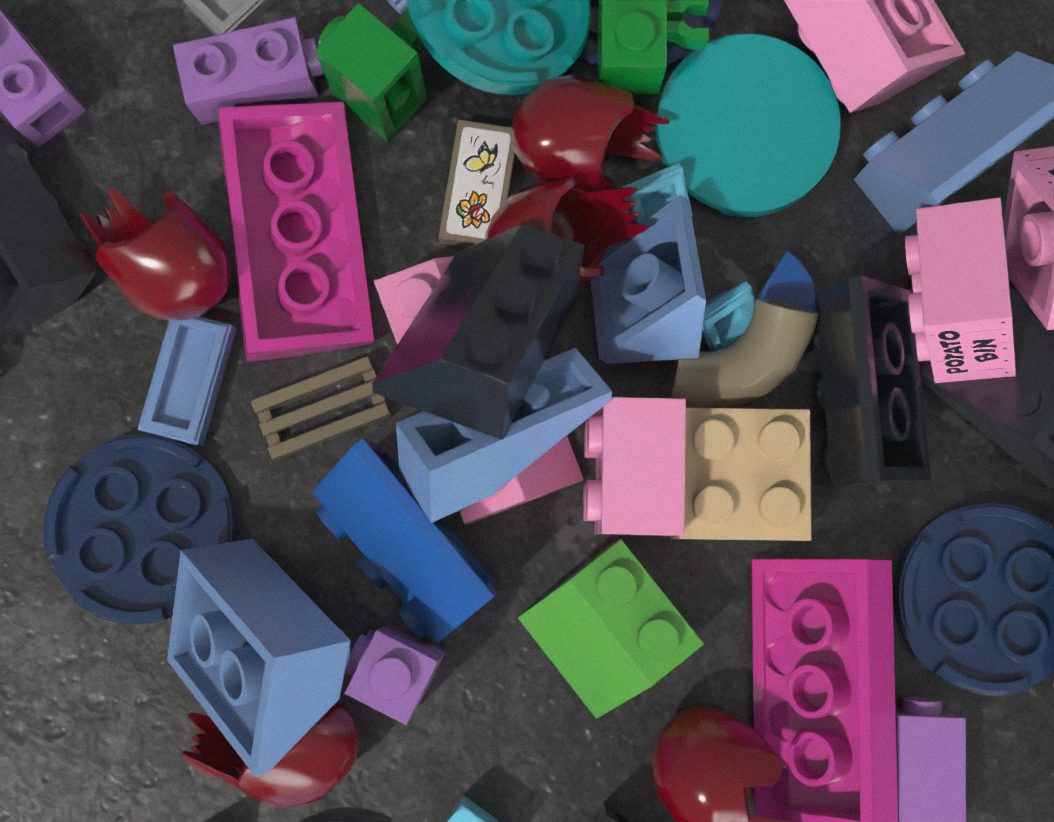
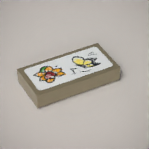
[438,120,516,247]

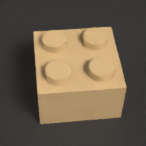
[670,408,811,541]

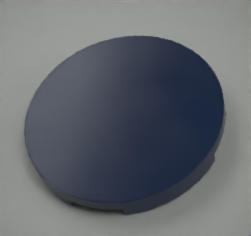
[43,434,238,624]
[893,503,1054,695]

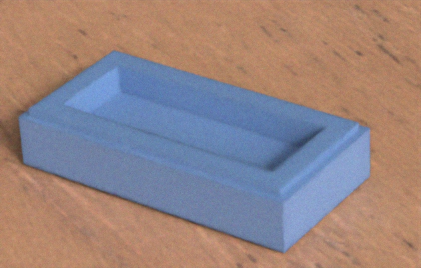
[137,316,237,447]

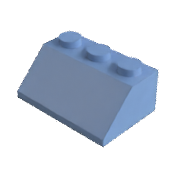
[854,51,1054,236]
[167,538,350,777]

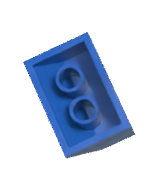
[313,438,500,643]

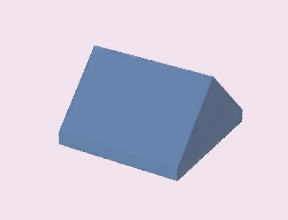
[590,195,706,364]

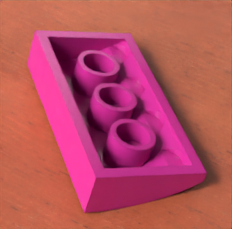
[218,102,374,362]
[752,559,898,822]

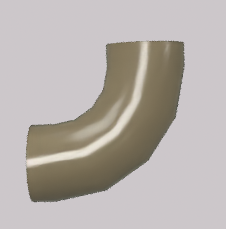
[665,298,819,408]

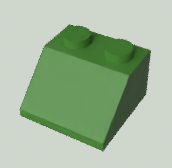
[518,539,704,719]

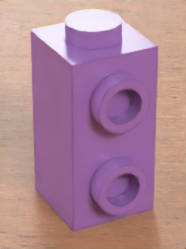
[0,9,87,148]
[173,17,324,125]
[344,622,447,725]
[896,697,966,822]

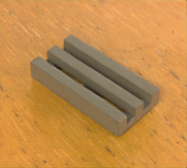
[251,356,392,461]

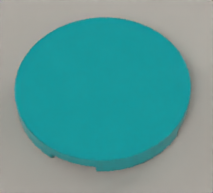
[407,0,591,95]
[655,34,841,217]

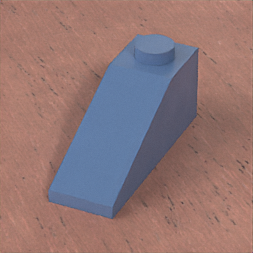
[396,348,612,523]

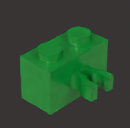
[597,0,709,95]
[314,3,428,143]

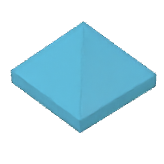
[622,163,693,224]
[702,281,756,351]

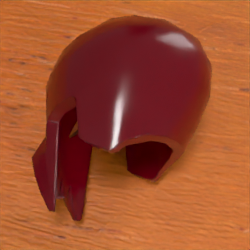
[512,74,670,190]
[484,174,649,283]
[79,187,231,320]
[181,702,360,808]
[652,706,799,822]

